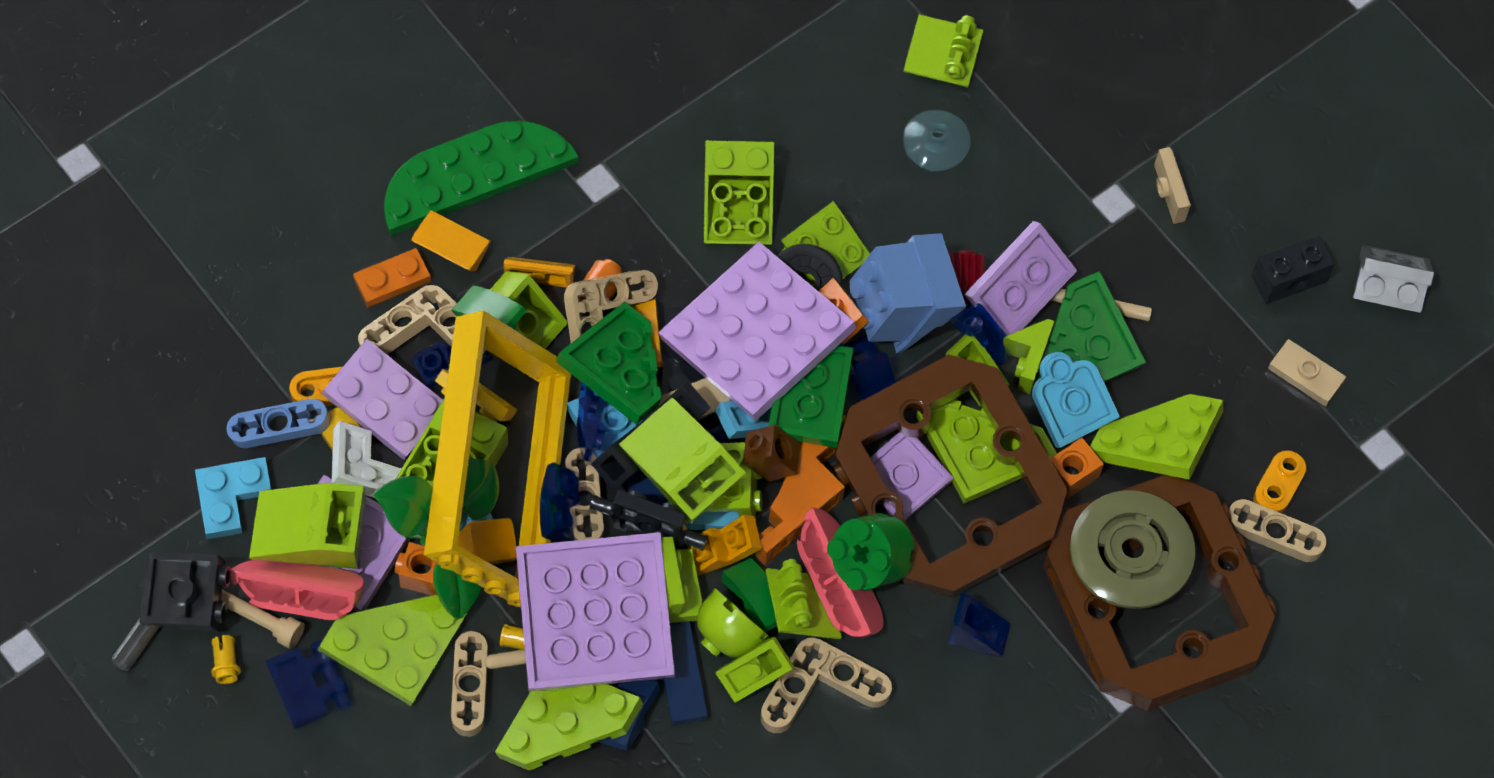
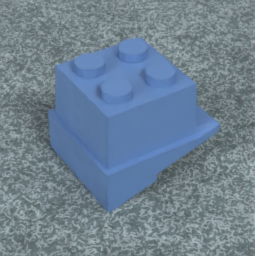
[850,233,966,353]

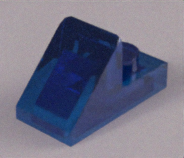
[843,335,896,400]

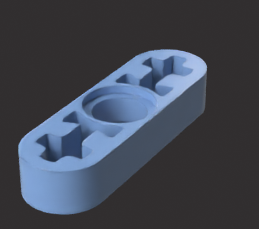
[226,399,330,448]

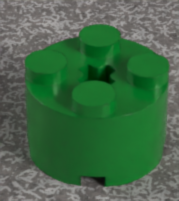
[827,513,914,590]

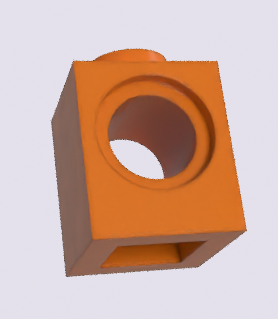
[1050,438,1104,500]
[395,542,437,595]

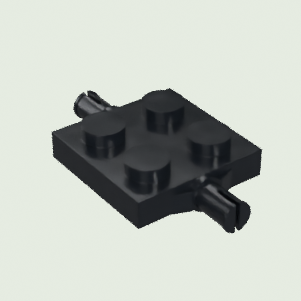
[589,490,708,551]

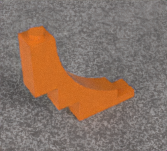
[756,434,845,566]

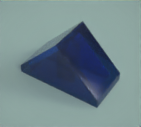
[948,593,1011,657]

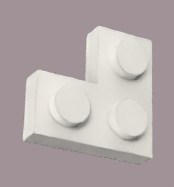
[332,421,401,498]

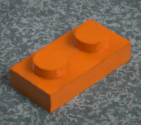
[353,248,431,308]

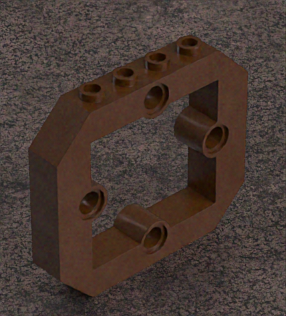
[833,354,1067,598]
[1043,475,1276,711]

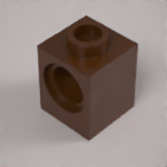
[743,425,800,482]

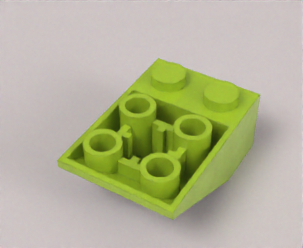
[704,141,774,245]
[619,397,746,525]
[396,398,508,508]
[249,483,366,569]

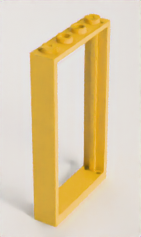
[424,310,571,607]

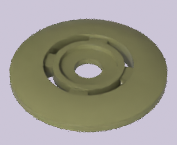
[1070,490,1195,609]

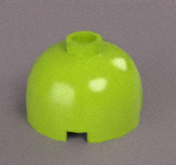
[697,588,769,658]

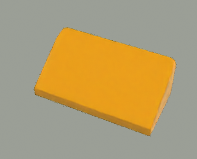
[411,210,491,272]
[504,257,576,288]
[458,518,517,564]

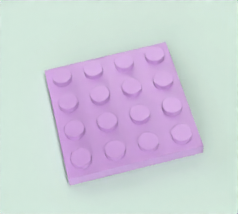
[658,242,856,421]
[516,532,675,692]

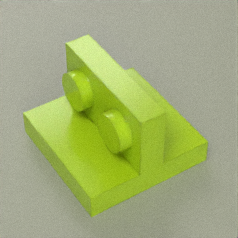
[661,537,702,623]

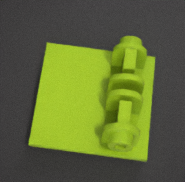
[903,15,983,87]
[781,201,870,286]
[765,559,842,639]

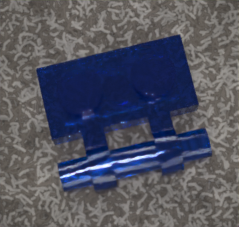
[266,640,351,729]

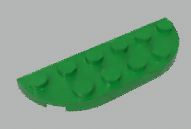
[384,121,578,236]

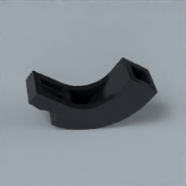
[591,381,711,491]

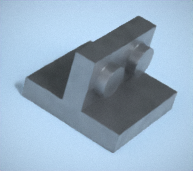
[1353,244,1434,313]

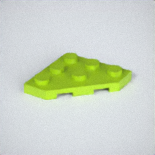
[1090,394,1224,480]
[916,399,1057,504]
[318,595,467,706]
[495,684,643,771]

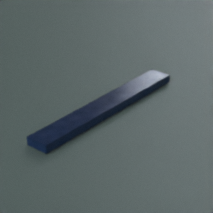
[626,470,708,726]

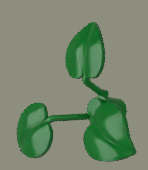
[373,459,499,619]

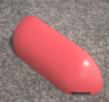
[797,507,883,637]
[230,560,364,620]

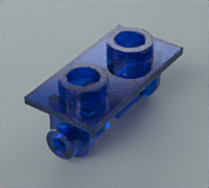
[950,301,1008,365]

